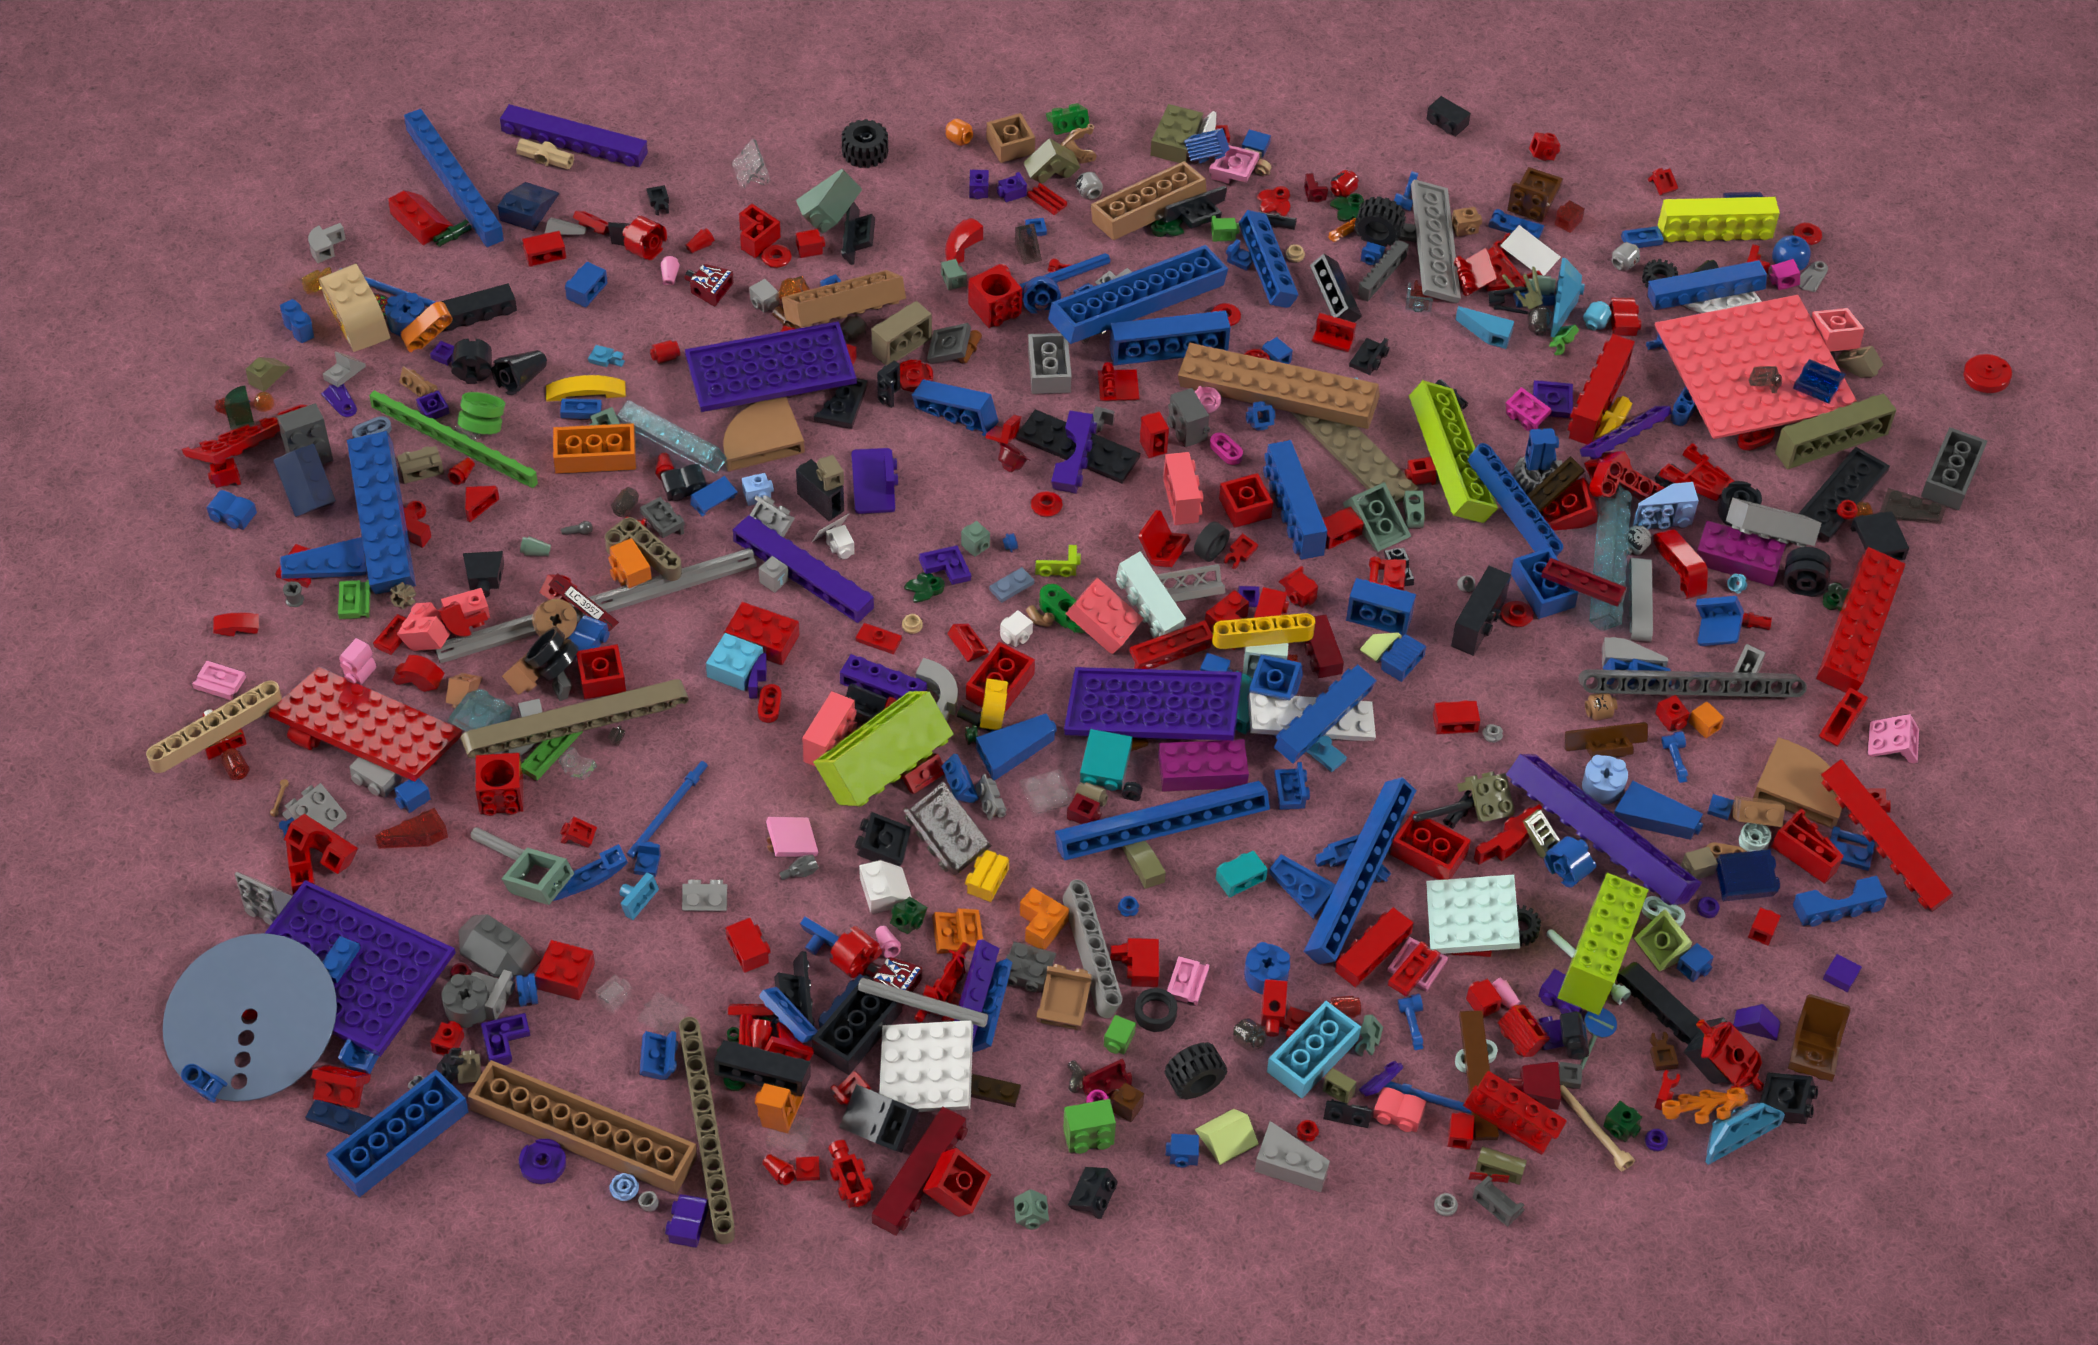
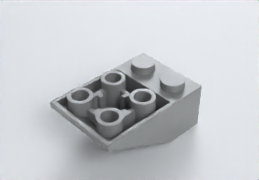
[235,872,293,925]

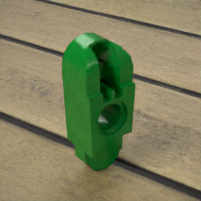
[1039,584,1085,633]

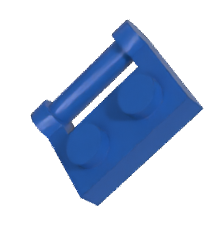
[1830,826,1875,871]

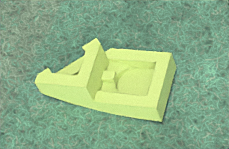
[1360,633,1402,662]

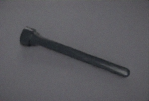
[1413,799,1475,822]

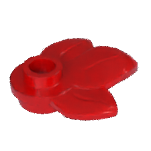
[1257,186,1291,216]

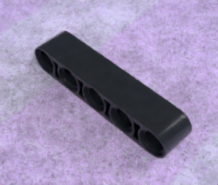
[1616,962,1700,1045]

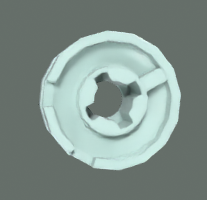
[1739,823,1771,855]

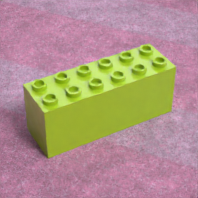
[813,691,954,807]
[1557,873,1649,1015]

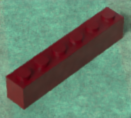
[872,1106,968,1236]

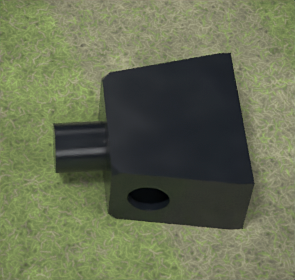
[463,551,504,598]

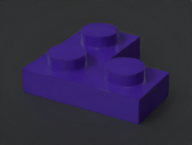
[919,546,972,585]

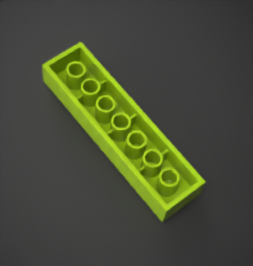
[1409,380,1498,523]

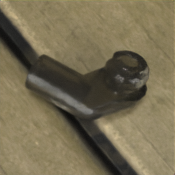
[1067,1060,1087,1093]

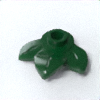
[1330,193,1364,222]
[1151,217,1184,237]
[904,573,945,603]
[1823,582,1849,611]

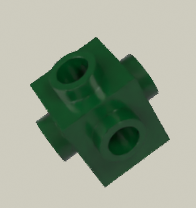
[890,897,928,934]
[1603,1101,1642,1143]

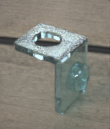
[1405,282,1433,312]

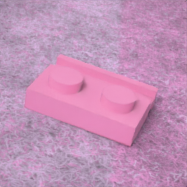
[192,661,246,701]
[1167,956,1209,1006]

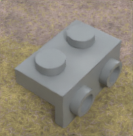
[750,495,795,537]
[682,880,728,911]

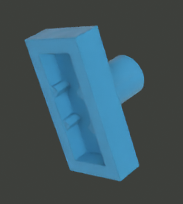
[1307,736,1347,772]
[619,873,659,920]

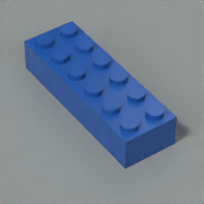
[1109,311,1231,366]
[1263,440,1327,560]
[326,1070,469,1197]

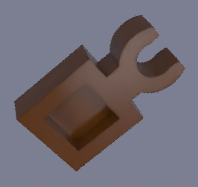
[1650,1032,1679,1071]

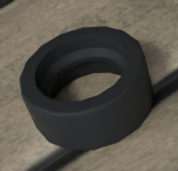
[1194,521,1230,562]
[1134,988,1178,1032]

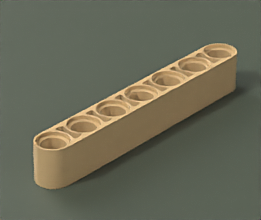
[146,681,282,773]

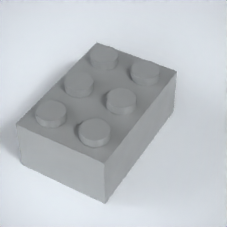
[1028,333,1072,394]

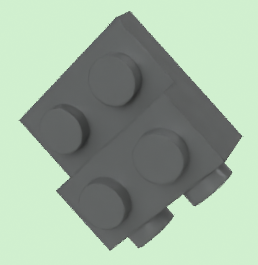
[1006,941,1056,993]

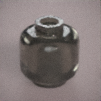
[1528,306,1553,336]
[840,315,867,344]
[1233,1018,1266,1052]

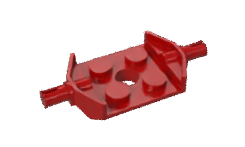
[914,942,970,1022]
[1696,1019,1764,1092]

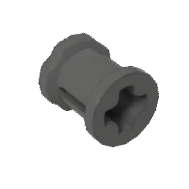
[283,581,304,607]

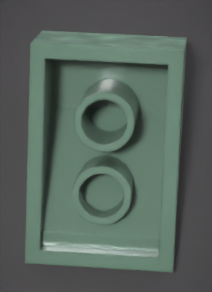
[796,169,862,233]
[1343,482,1411,552]

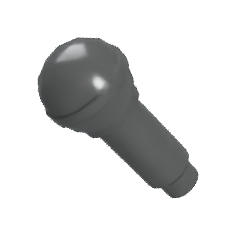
[561,521,593,535]

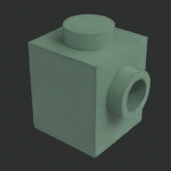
[961,521,990,557]

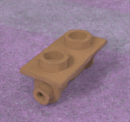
[399,366,438,397]

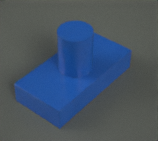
[800,917,839,955]

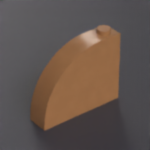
[723,397,805,472]
[1753,737,1842,829]

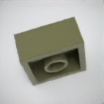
[1322,1068,1356,1104]

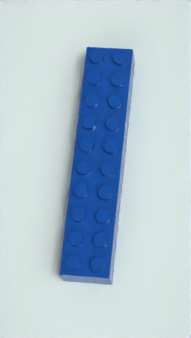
[1048,245,1228,344]

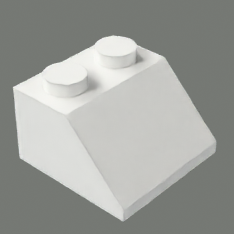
[859,860,912,914]

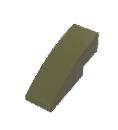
[1121,841,1166,889]

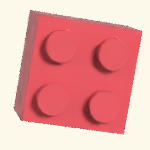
[1811,308,1864,352]

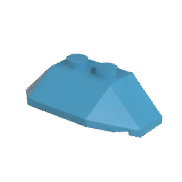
[1705,1103,1785,1165]

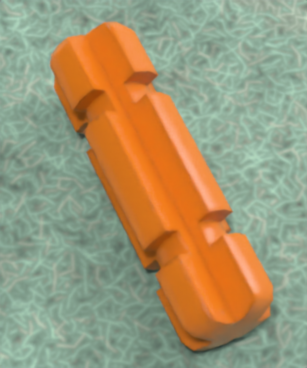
[1328,218,1356,242]

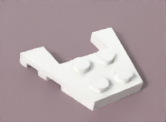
[1683,292,1762,313]

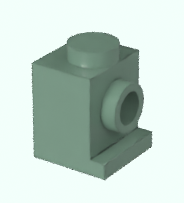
[941,259,967,290]
[589,407,620,426]

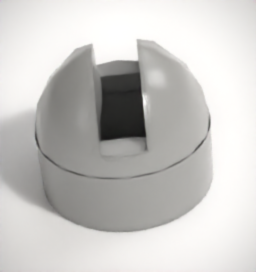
[1457,575,1475,592]
[638,1191,659,1212]

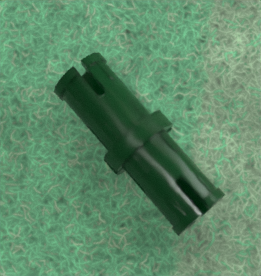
[433,219,472,247]

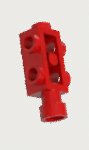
[828,1140,873,1208]

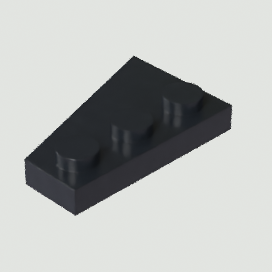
[814,378,868,429]

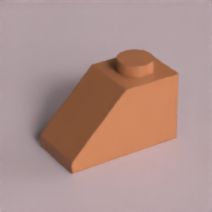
[502,653,540,695]
[446,673,482,709]

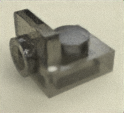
[1749,366,1782,393]

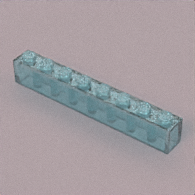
[1589,484,1632,631]

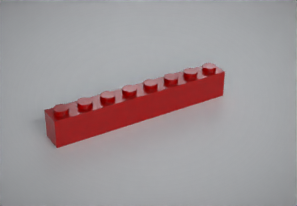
[1821,759,1953,912]

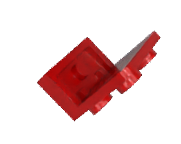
[1139,510,1191,568]

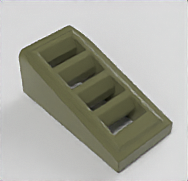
[1523,810,1560,858]

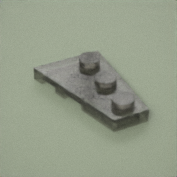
[1880,488,1947,524]

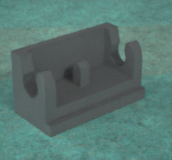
[1472,1176,1525,1227]

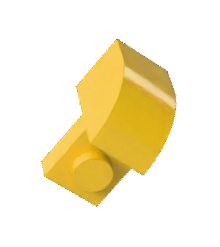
[980,679,1008,730]

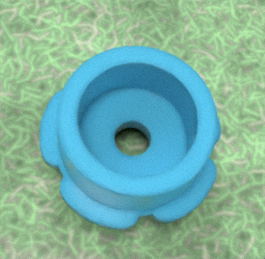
[1727,574,1747,594]

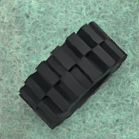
[1642,259,1678,288]
[1517,905,1541,947]

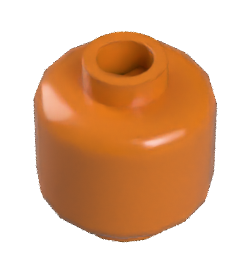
[945,118,973,146]

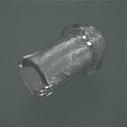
[454,424,481,442]

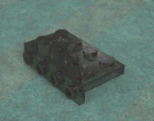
[903,782,992,875]

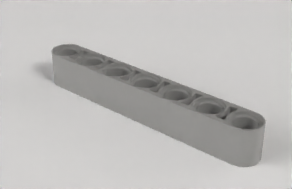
[1063,879,1122,1018]

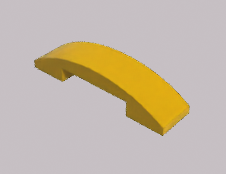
[546,375,626,402]

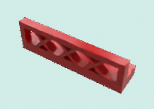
[1129,620,1213,669]

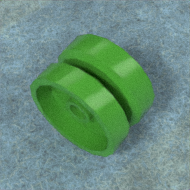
[457,392,505,434]

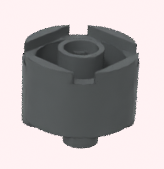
[442,974,489,1028]

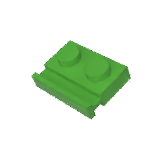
[338,580,371,619]

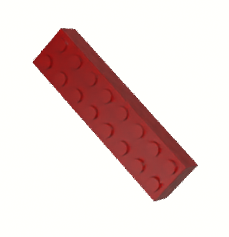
[1816,547,1906,692]

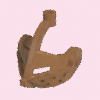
[1061,124,1097,163]

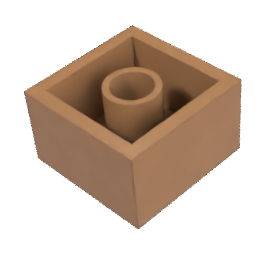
[986,113,1035,163]

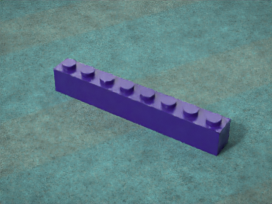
[500,104,648,167]
[733,515,874,623]

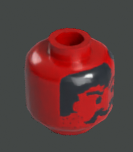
[1331,170,1359,197]

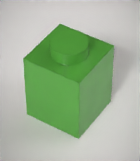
[1104,1015,1136,1054]

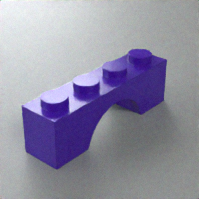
[1051,410,1097,494]

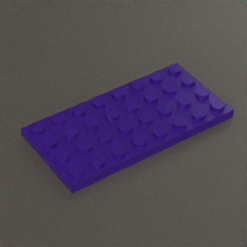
[685,321,857,412]
[1064,667,1242,741]

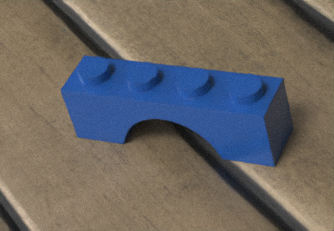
[1793,876,1887,927]

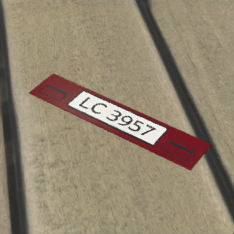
[548,573,619,632]

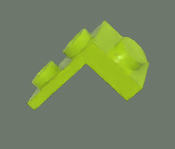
[1035,545,1081,577]

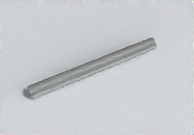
[858,978,988,1027]

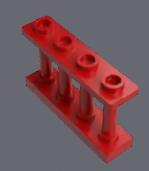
[1463,1071,1567,1155]

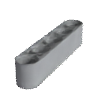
[1629,558,1653,642]

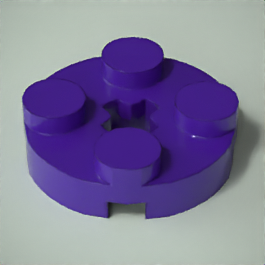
[519,1139,566,1184]

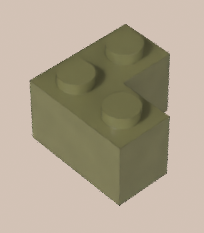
[1023,138,1080,183]

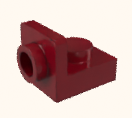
[1304,173,1328,203]

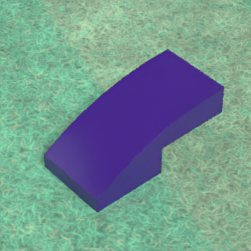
[748,653,767,698]

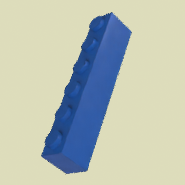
[1648,260,1767,310]
[1274,664,1377,764]

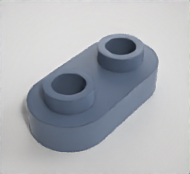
[352,416,392,438]

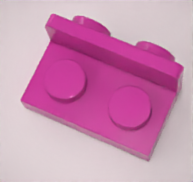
[1505,387,1551,431]

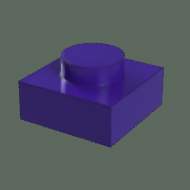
[430,341,454,366]

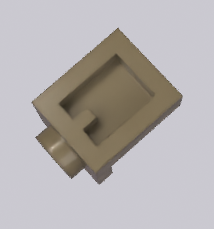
[457,1050,481,1084]

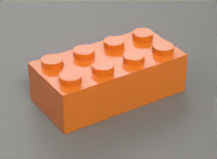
[553,423,636,474]

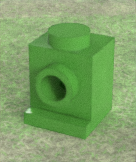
[1211,216,1239,242]

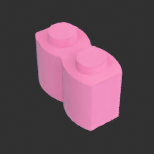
[339,638,376,685]

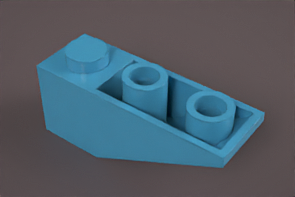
[1456,306,1514,349]

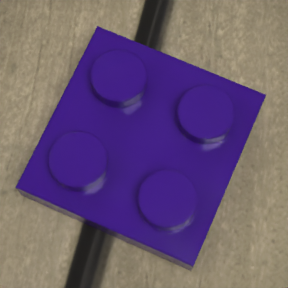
[1533,380,1573,418]

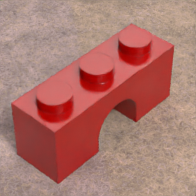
[283,814,358,874]

